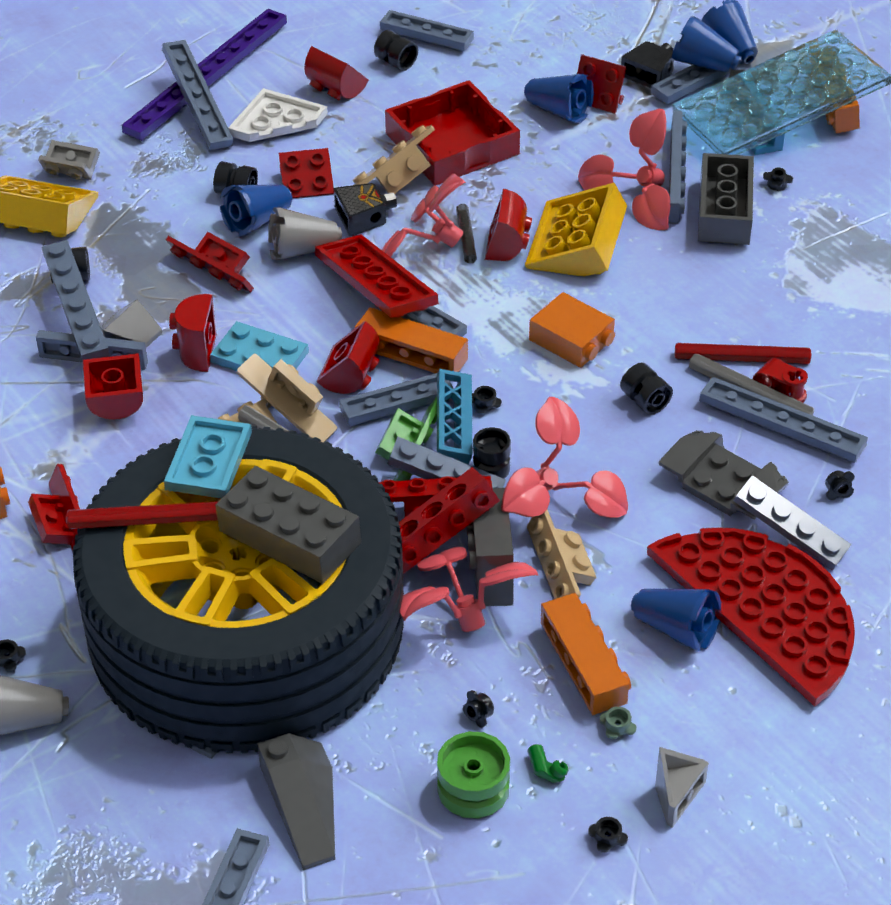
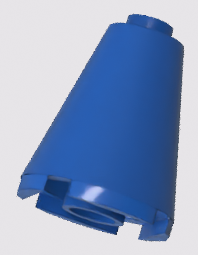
[701,0,758,65]
[672,16,741,73]
[524,74,594,123]
[220,184,292,237]
[631,588,721,651]

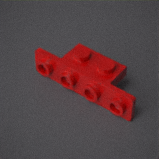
[165,232,254,293]
[28,464,80,550]
[379,475,493,517]

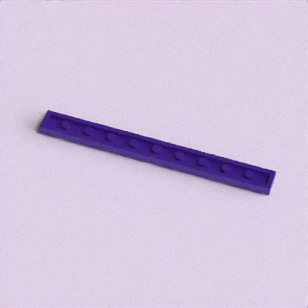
[121,8,287,141]

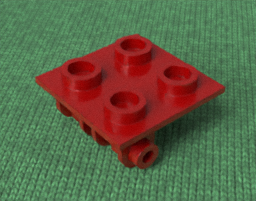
[577,54,626,114]
[279,148,334,198]

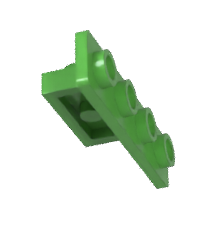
[375,397,437,481]

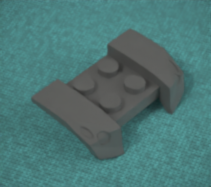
[659,430,789,520]

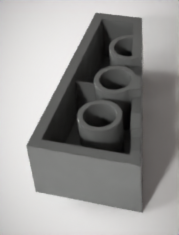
[466,488,514,606]

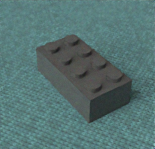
[698,153,754,245]
[215,465,361,584]

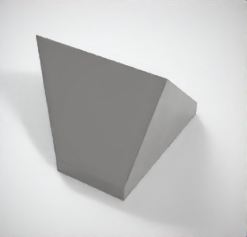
[103,299,162,348]
[655,747,709,828]

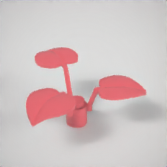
[578,109,671,230]
[382,174,466,257]
[501,397,628,518]
[400,547,538,632]

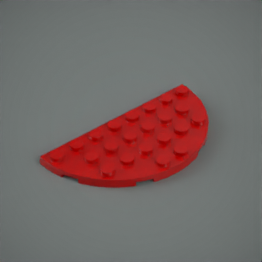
[647,527,855,706]

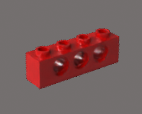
[399,467,500,574]

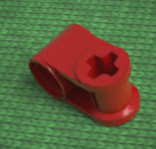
[753,358,808,402]

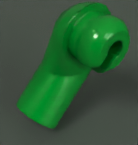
[528,744,568,783]

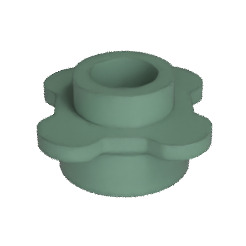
[600,706,637,739]

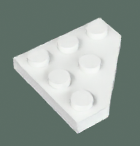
[228,88,328,142]

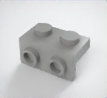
[38,140,100,180]

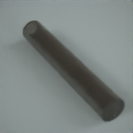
[456,204,477,263]

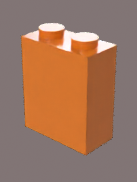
[529,292,615,368]

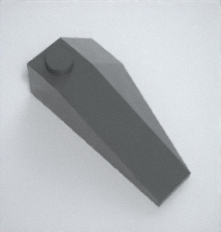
[257,733,335,870]

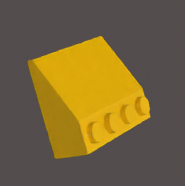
[0,175,99,237]
[525,182,627,277]

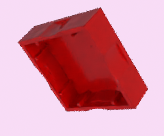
[385,80,520,185]

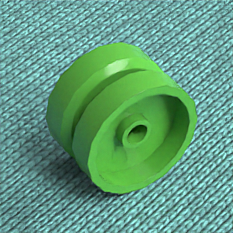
[437,731,510,819]

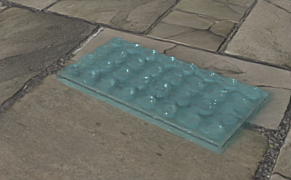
[672,29,891,155]

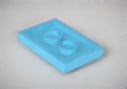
[210,321,309,371]
[164,415,252,499]

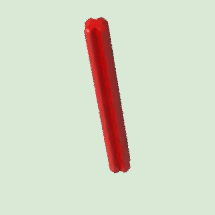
[674,343,812,364]
[66,501,219,529]

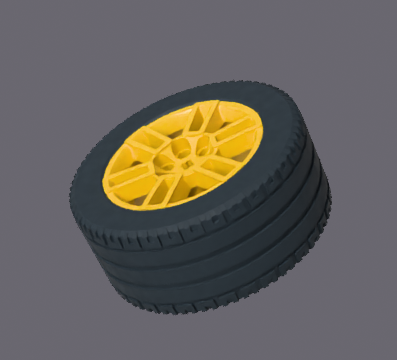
[73,426,404,753]

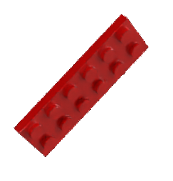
[315,234,439,318]

